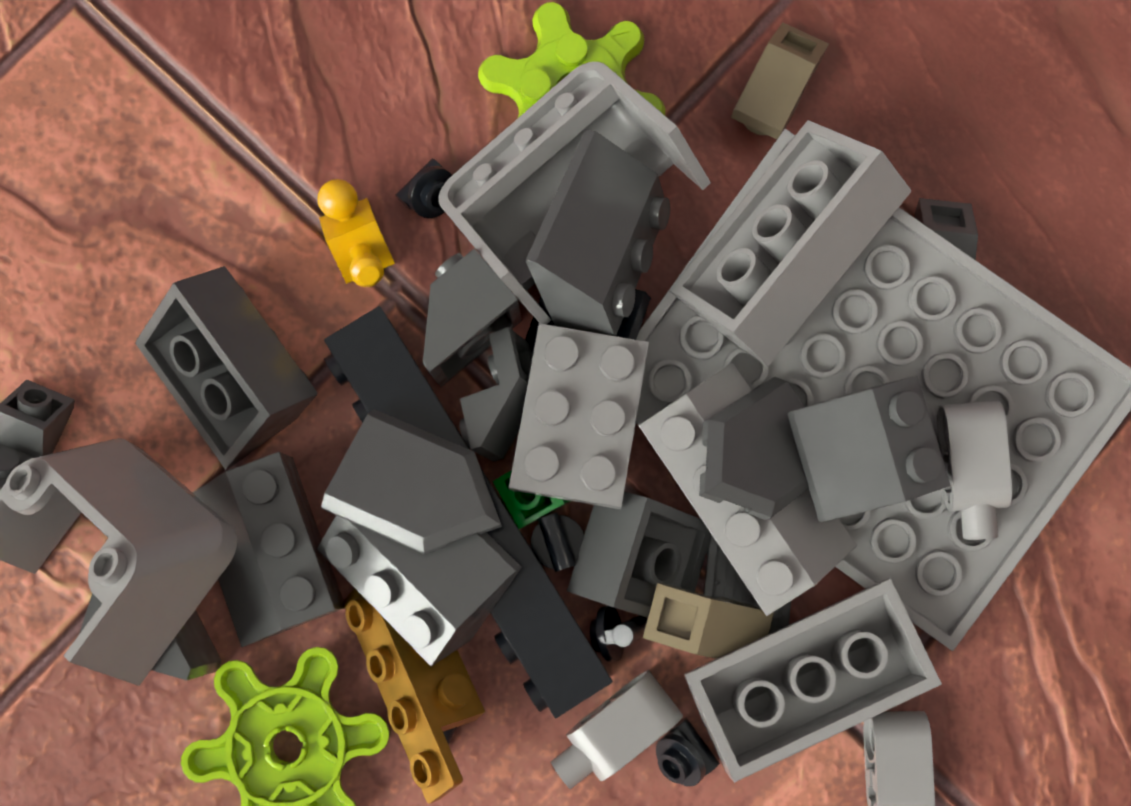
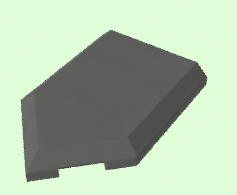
[699,377,809,520]
[321,409,502,555]

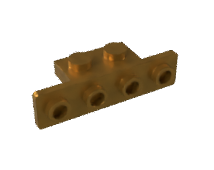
[344,589,485,804]

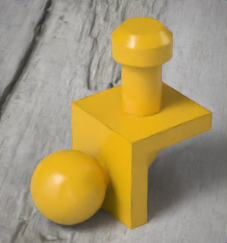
[317,179,395,287]

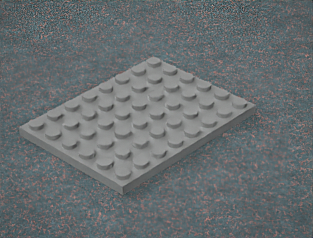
[636,129,1131,651]

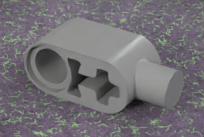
[937,401,1012,540]
[551,670,683,789]
[863,711,935,806]

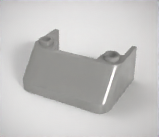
[439,62,711,325]
[0,438,237,686]

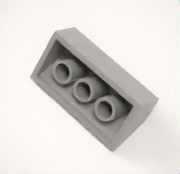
[669,120,912,366]
[638,362,857,616]
[684,579,942,783]

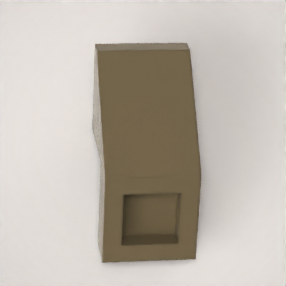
[731,23,829,139]
[643,583,775,659]

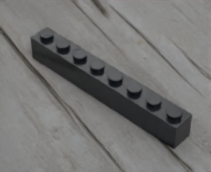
[324,306,613,719]

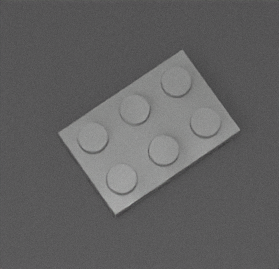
[509,323,649,509]

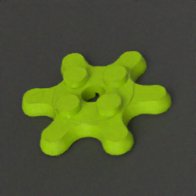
[478,2,666,119]
[181,647,390,806]

